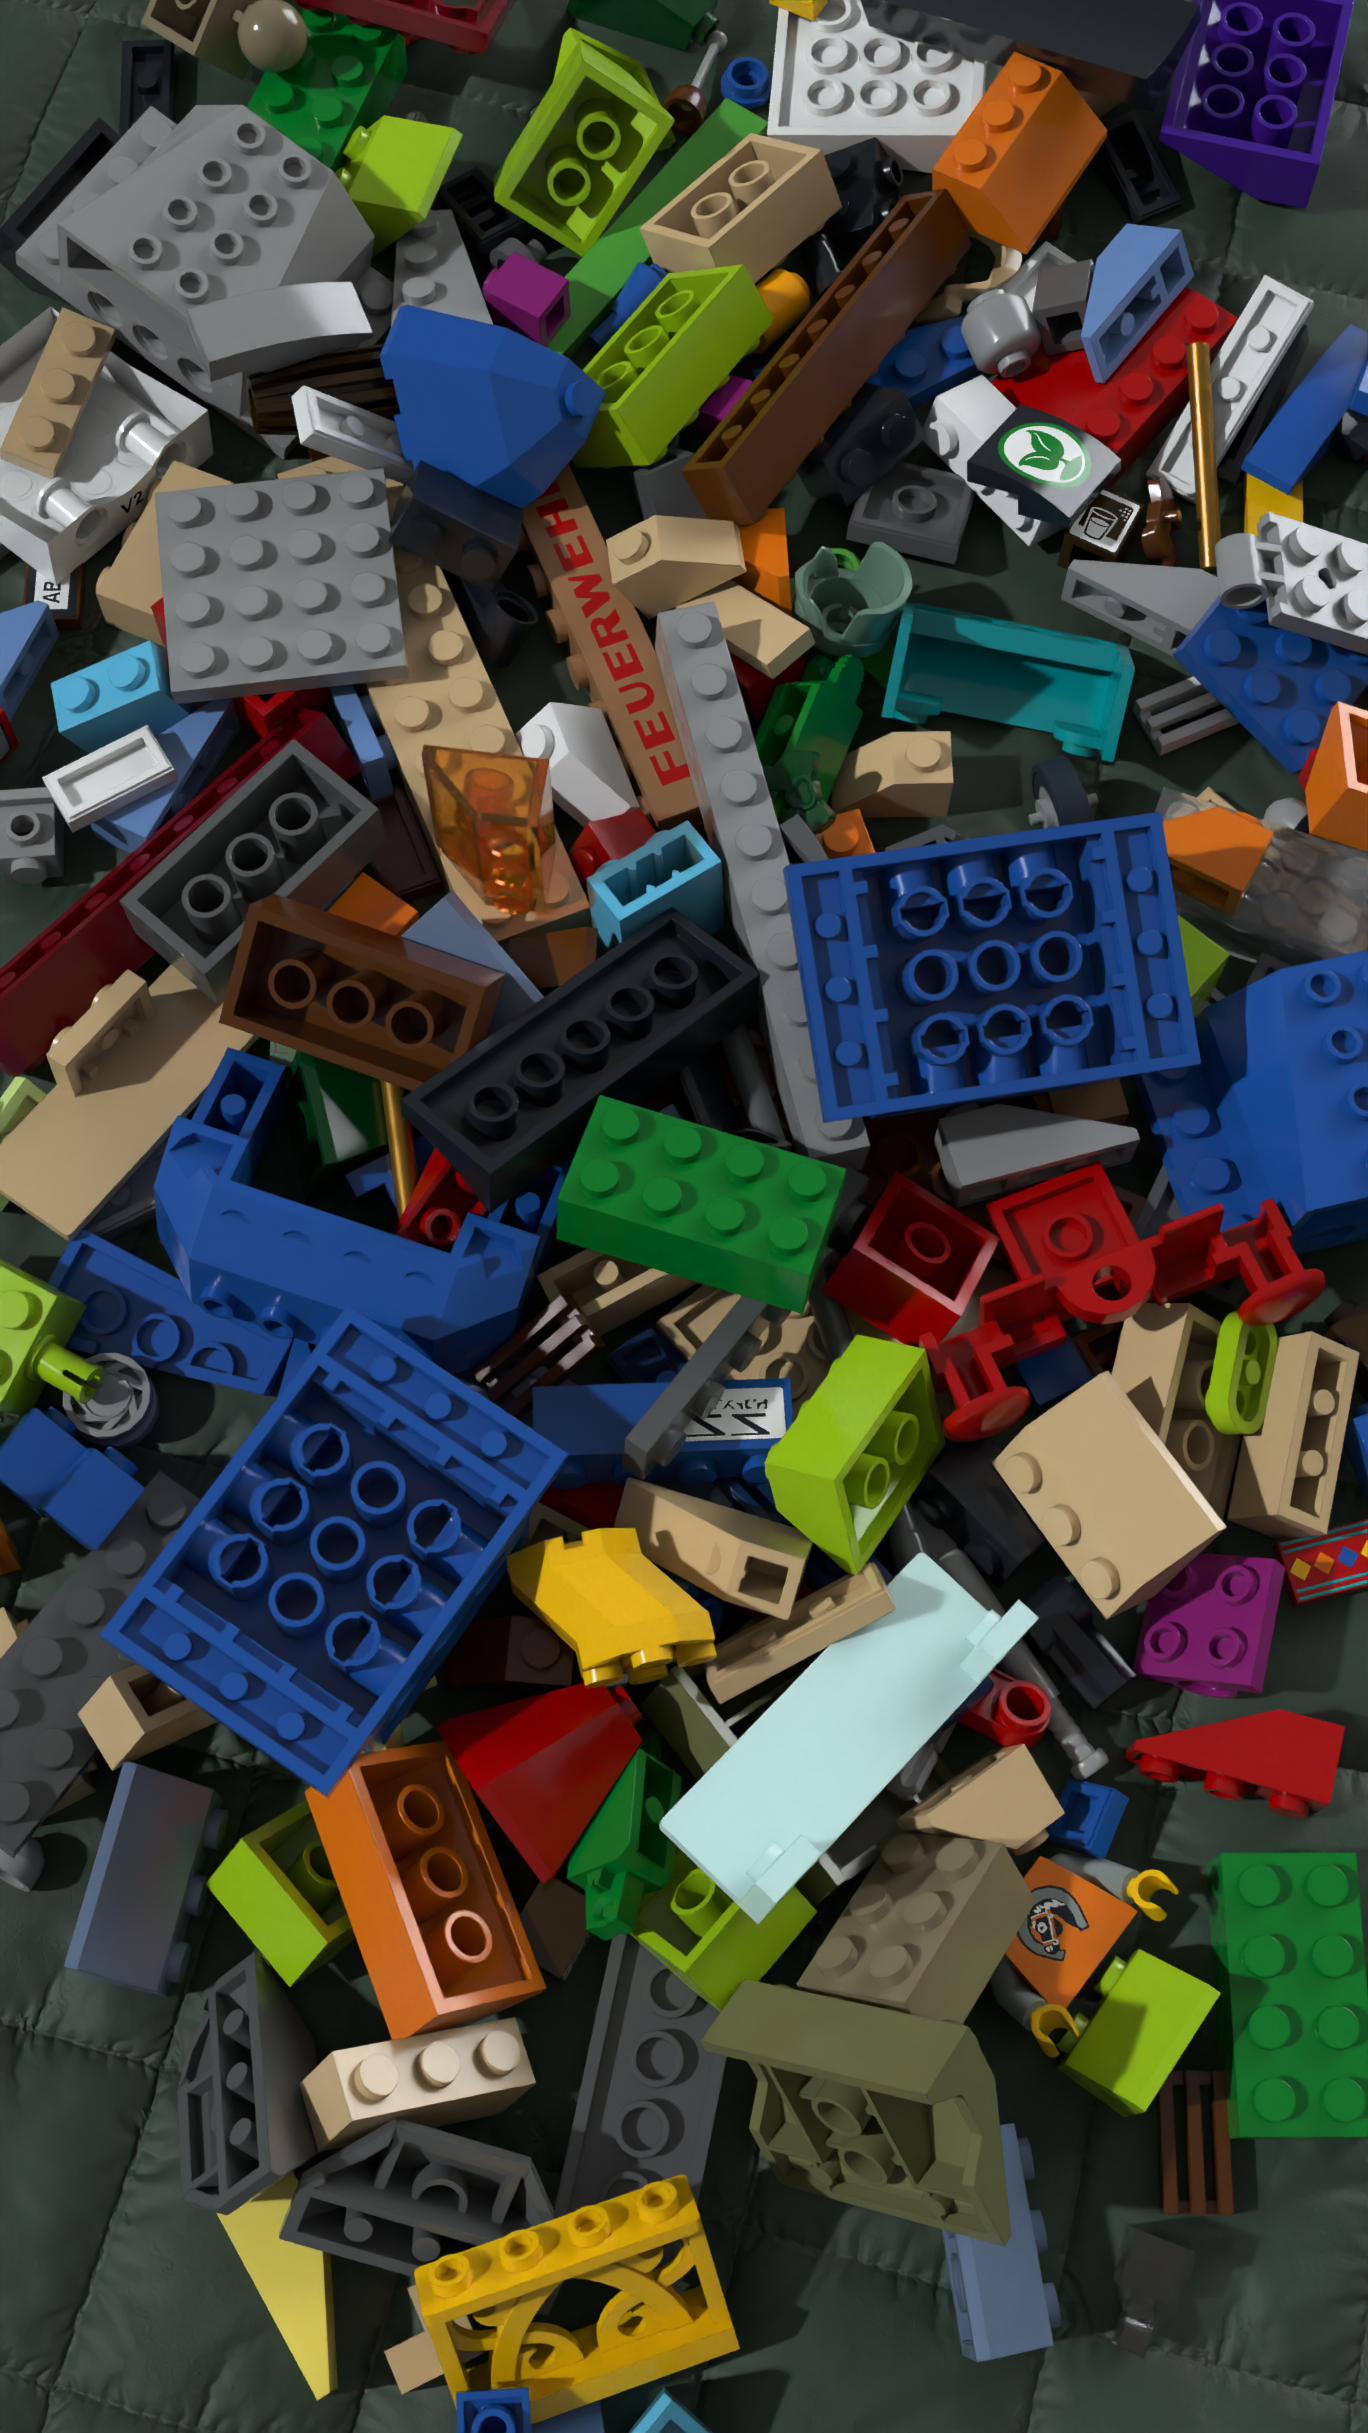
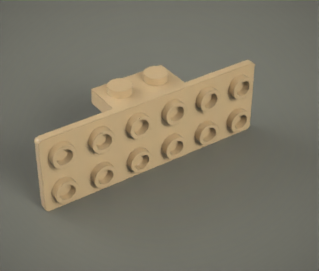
[0,965,259,1241]

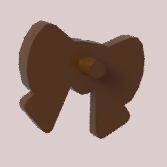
[1141,478,1182,566]

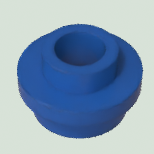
[721,56,772,109]

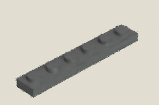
[622,1166,869,1480]

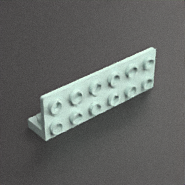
[659,1552,1039,1925]

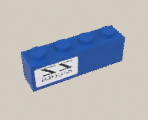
[532,1378,793,1490]

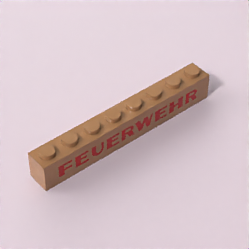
[516,464,706,834]

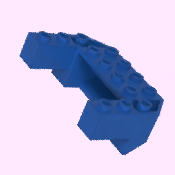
[154,1047,572,1375]

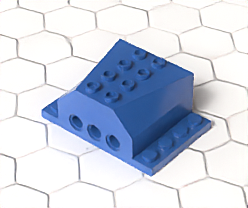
[783,812,1201,1123]
[1132,950,1368,1255]
[99,1305,569,1799]

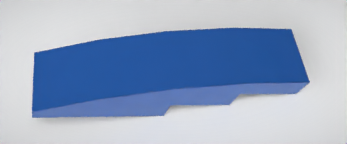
[1240,324,1368,495]

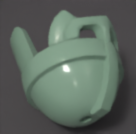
[792,542,912,662]

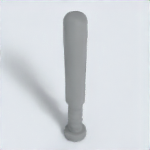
[935,1549,1109,1781]

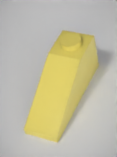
[217,2165,338,2401]

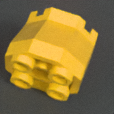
[506,1528,717,1688]

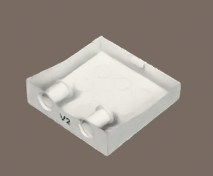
[767,0,987,173]
[0,307,214,586]

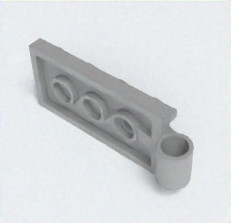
[1214,511,1368,655]

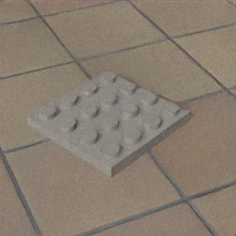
[155,467,408,704]

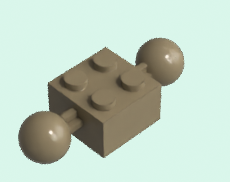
[141,0,307,80]

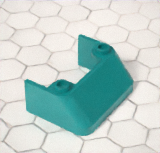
[881,603,1135,762]

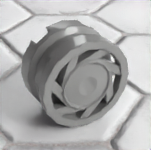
[63,1353,159,1450]

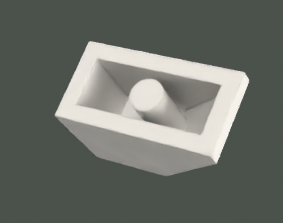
[515,702,640,827]

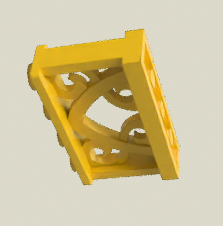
[414,2174,740,2424]

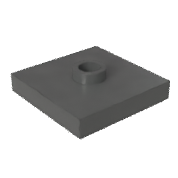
[846,461,976,565]

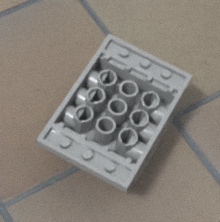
[15,105,394,460]

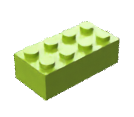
[571,264,774,469]

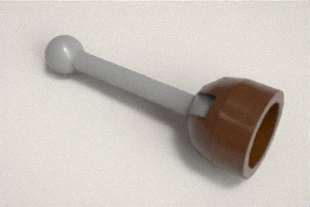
[663,30,728,134]

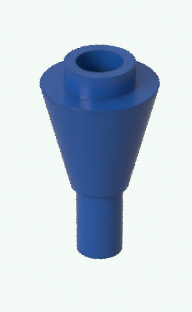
[588,262,668,352]

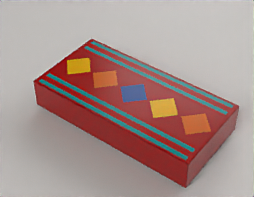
[1272,1519,1368,1608]

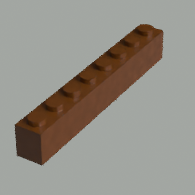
[681,188,972,527]

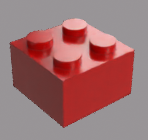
[821,1171,1001,1348]

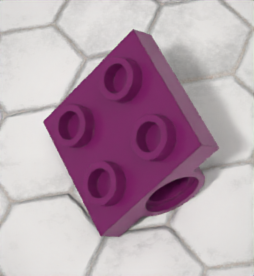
[1133,1553,1285,1699]

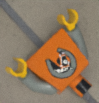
[988,1853,1178,2058]

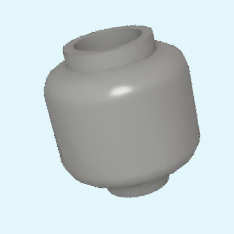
[961,289,1042,378]

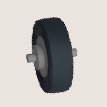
[1028,755,1099,829]

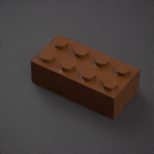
[219,894,505,1091]

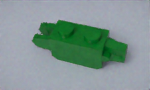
[754,654,865,818]
[567,1724,682,1941]

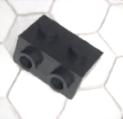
[816,137,903,253]

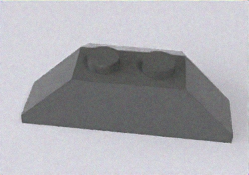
[177,1952,321,2215]
[279,2117,563,2316]

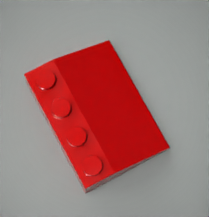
[991,287,1239,489]

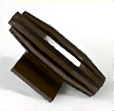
[246,344,401,462]

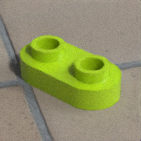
[1205,1311,1278,1434]

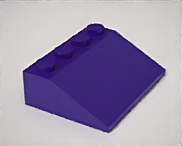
[1159,0,1355,209]

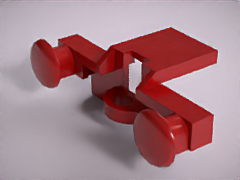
[919,1161,1326,1442]

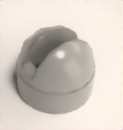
[1263,798,1309,849]
[0,1836,45,1892]

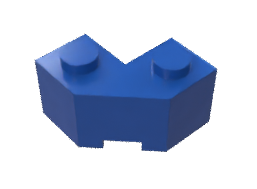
[0,1406,146,1551]

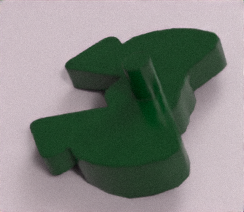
[764,750,836,835]

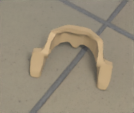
[915,227,1022,324]

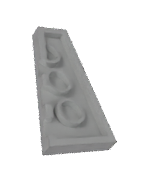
[391,209,493,327]

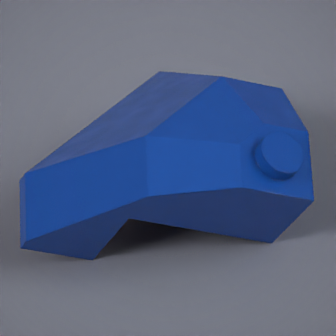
[379,305,606,510]

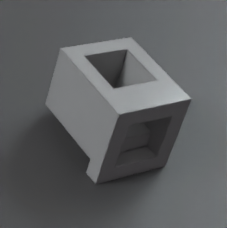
[0,787,64,884]

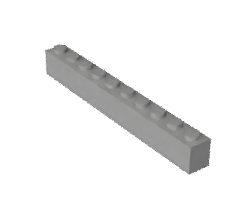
[655,601,870,1170]

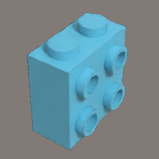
[586,820,725,955]

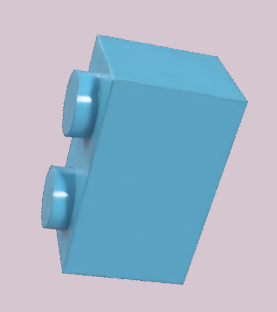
[51,640,194,754]

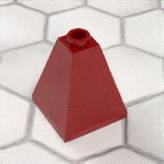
[436,1683,644,1884]

